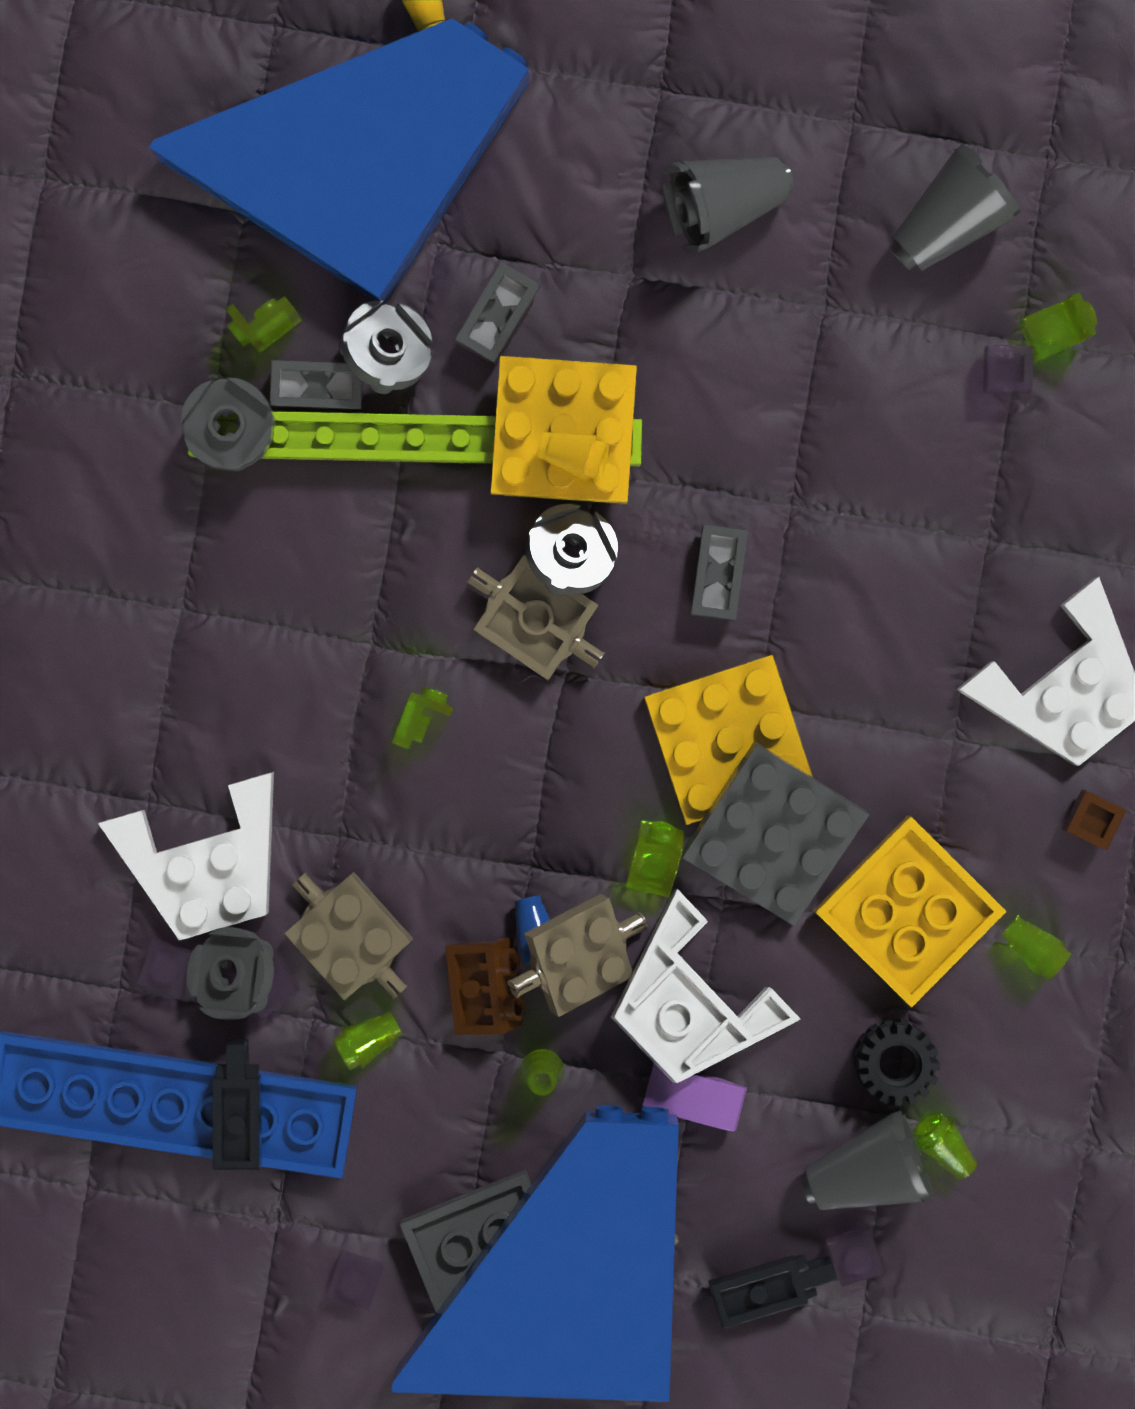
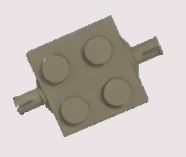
[467,555,605,680]
[284,872,413,1001]
[508,894,648,1017]

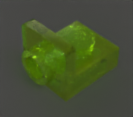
[1018,292,1097,362]
[226,296,302,353]
[392,686,455,749]
[626,820,684,898]

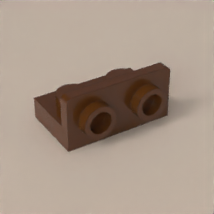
[445,937,525,1035]

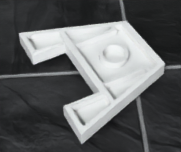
[956,577,1135,766]
[98,772,274,940]
[611,889,801,1083]

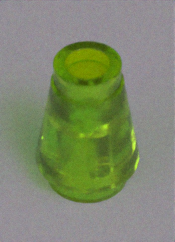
[1001,916,1072,981]
[333,1011,403,1071]
[520,1049,564,1096]
[913,1112,977,1179]

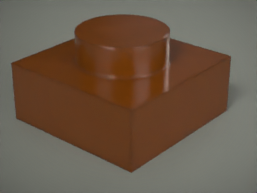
[1062,790,1127,850]

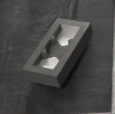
[455,262,540,366]
[270,360,363,412]
[690,525,748,621]

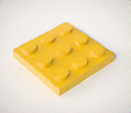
[491,356,637,504]
[644,655,812,825]
[813,815,1007,1008]

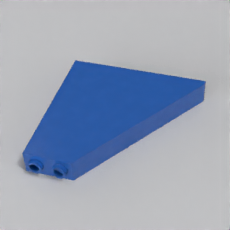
[149,18,529,305]
[392,1105,679,1402]

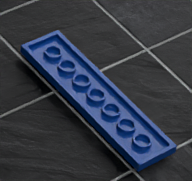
[0,1031,358,1179]

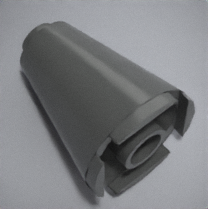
[891,144,1021,271]
[662,157,794,254]
[801,1111,933,1210]

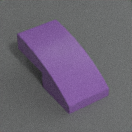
[643,1063,747,1132]

